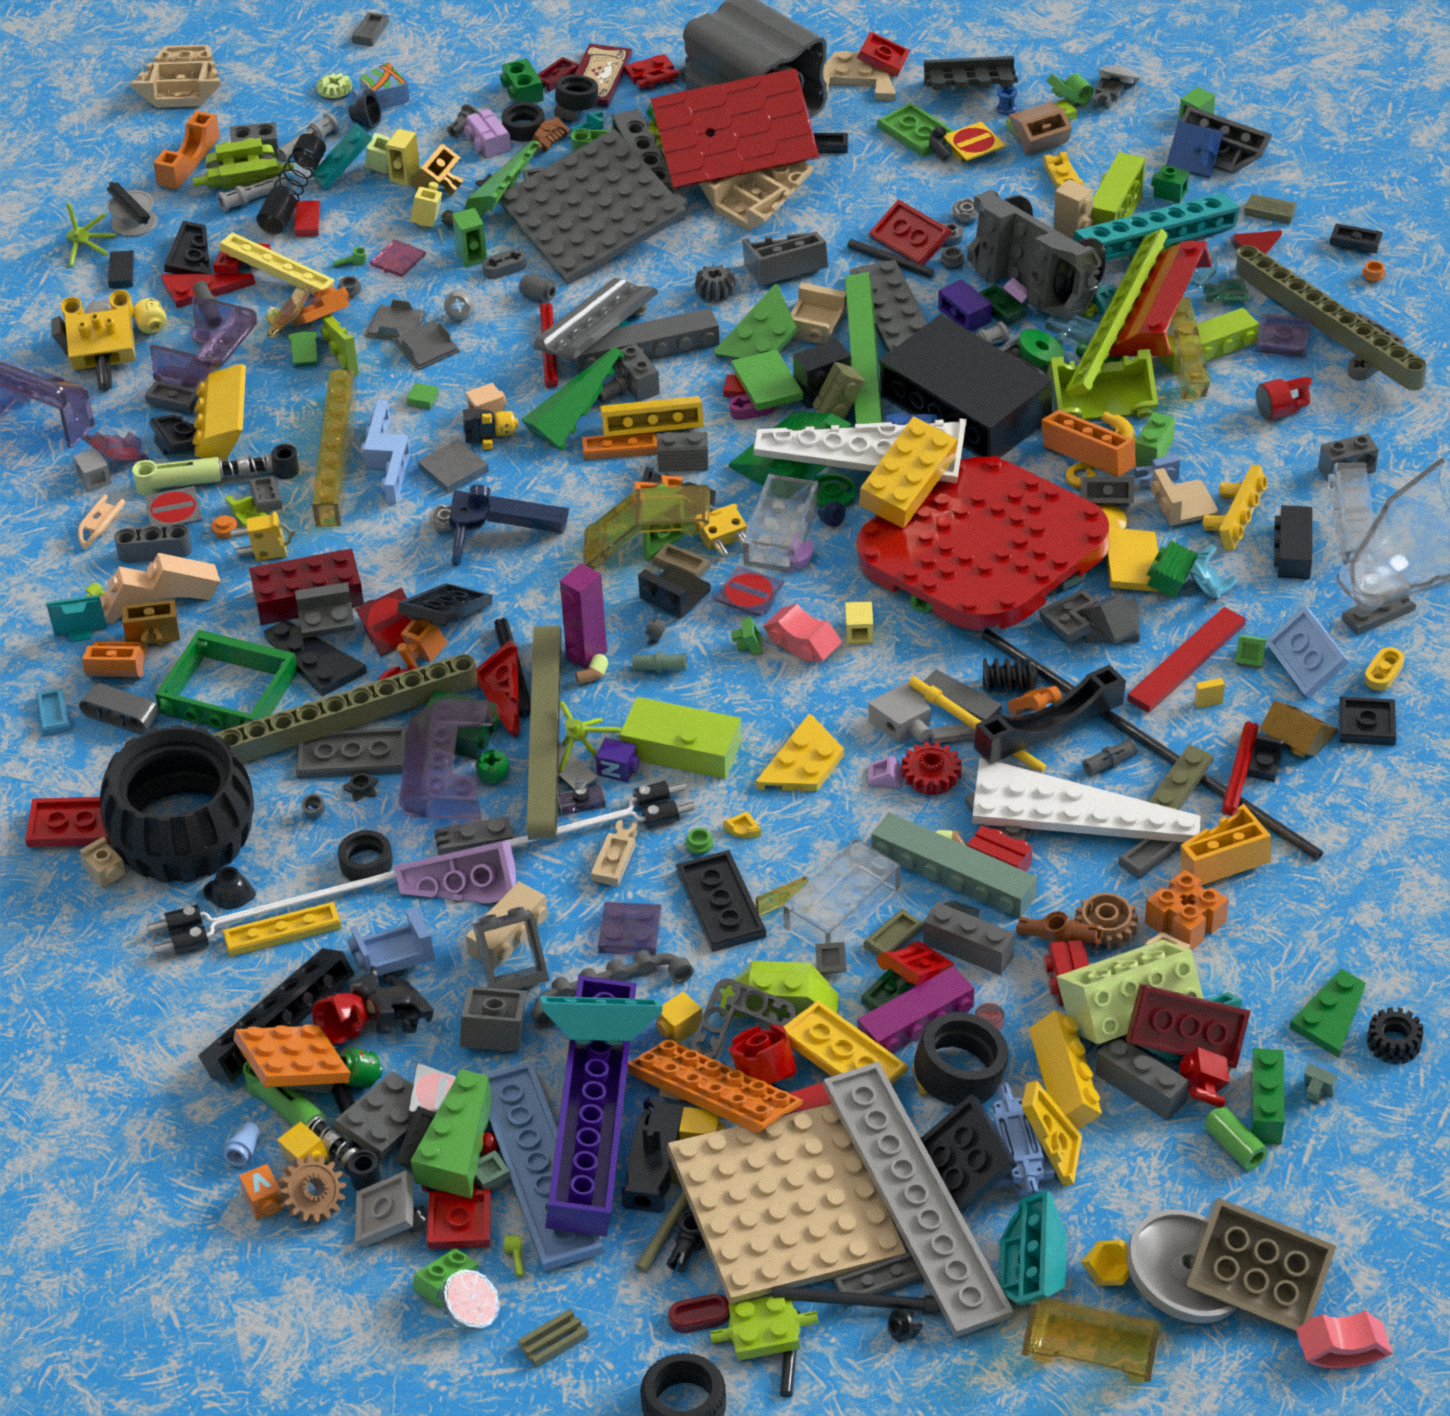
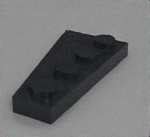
[263,619,367,697]

